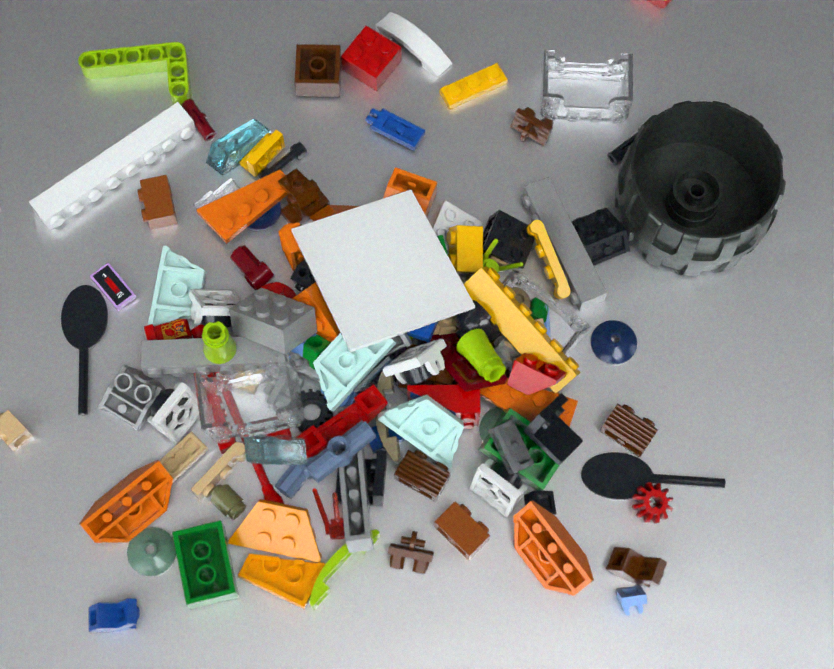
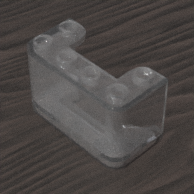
[540,50,633,124]
[194,353,305,443]

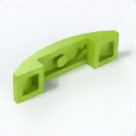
[309,529,380,610]

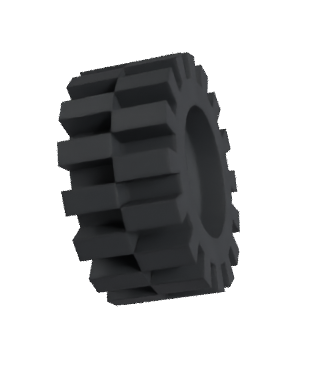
[290,389,333,433]

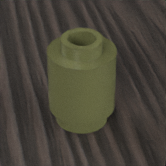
[210,484,246,520]

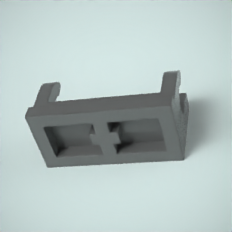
[488,419,535,475]

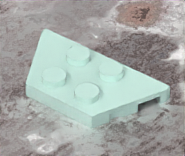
[148,246,206,326]
[313,333,396,412]
[378,395,464,470]

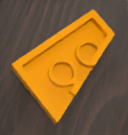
[238,553,326,609]

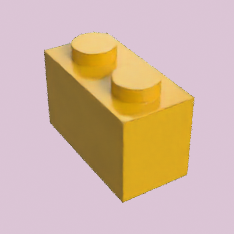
[446,225,483,275]

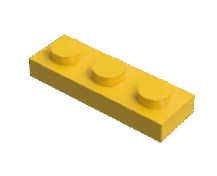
[440,63,508,110]

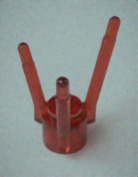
[312,488,345,540]

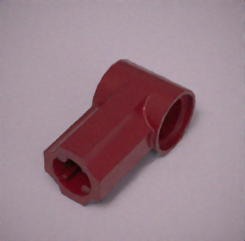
[230,245,275,291]

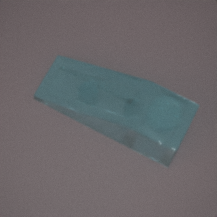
[206,118,271,176]

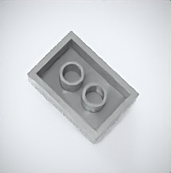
[229,288,317,354]

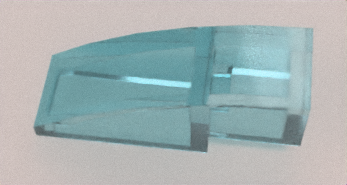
[244,434,307,465]

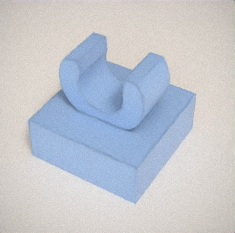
[616,585,647,615]

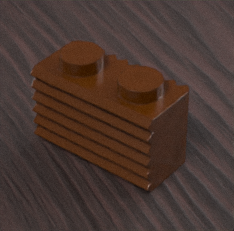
[600,404,658,457]
[394,450,451,502]

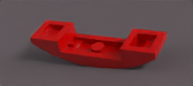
[293,384,388,458]

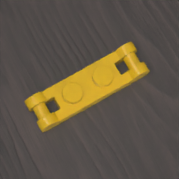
[526,220,571,300]

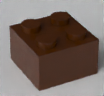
[295,44,341,97]

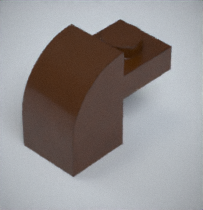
[606,547,667,588]

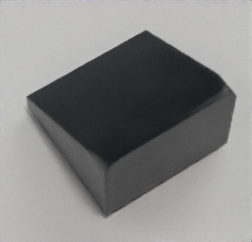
[524,491,557,515]

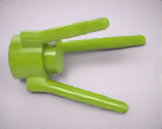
[483,239,523,273]

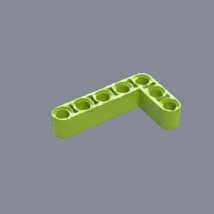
[78,42,192,105]

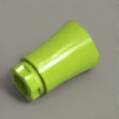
[202,321,237,364]
[457,329,506,382]

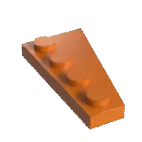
[196,170,288,244]
[480,378,578,427]

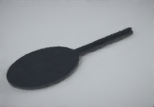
[61,285,108,416]
[581,452,726,500]

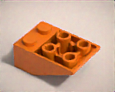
[383,167,437,217]

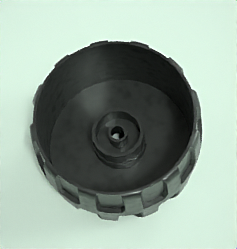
[615,101,786,276]

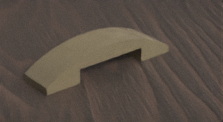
[375,370,401,464]

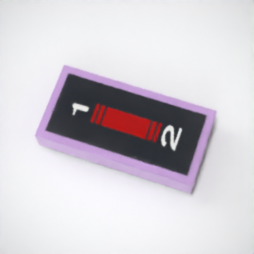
[90,263,137,311]

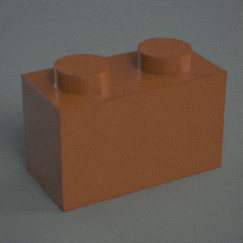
[137,175,178,230]
[434,502,490,561]

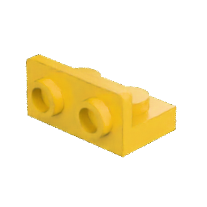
[239,129,285,177]

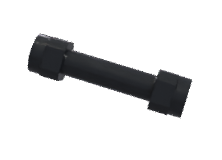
[258,142,307,179]

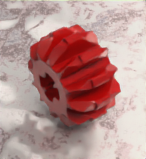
[632,482,674,524]

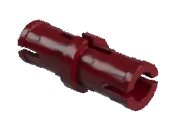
[181,99,217,142]

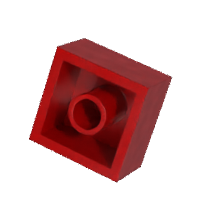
[341,25,402,91]

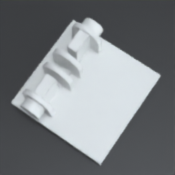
[433,200,482,252]

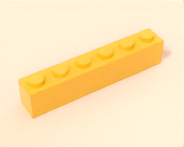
[463,267,581,394]

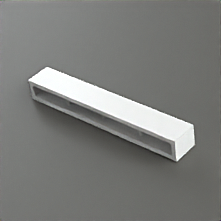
[29,102,196,231]

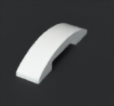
[375,12,452,79]

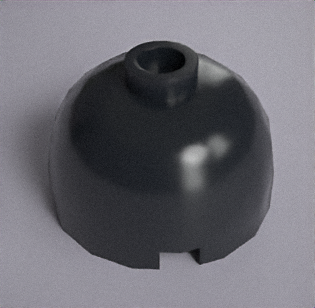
[455,300,501,343]

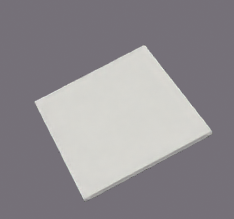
[291,190,475,352]

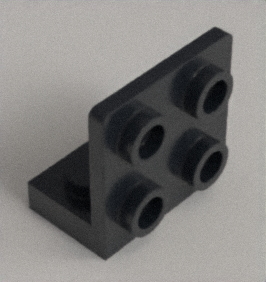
[571,208,630,265]
[483,210,535,270]
[524,393,583,465]
[334,450,387,507]

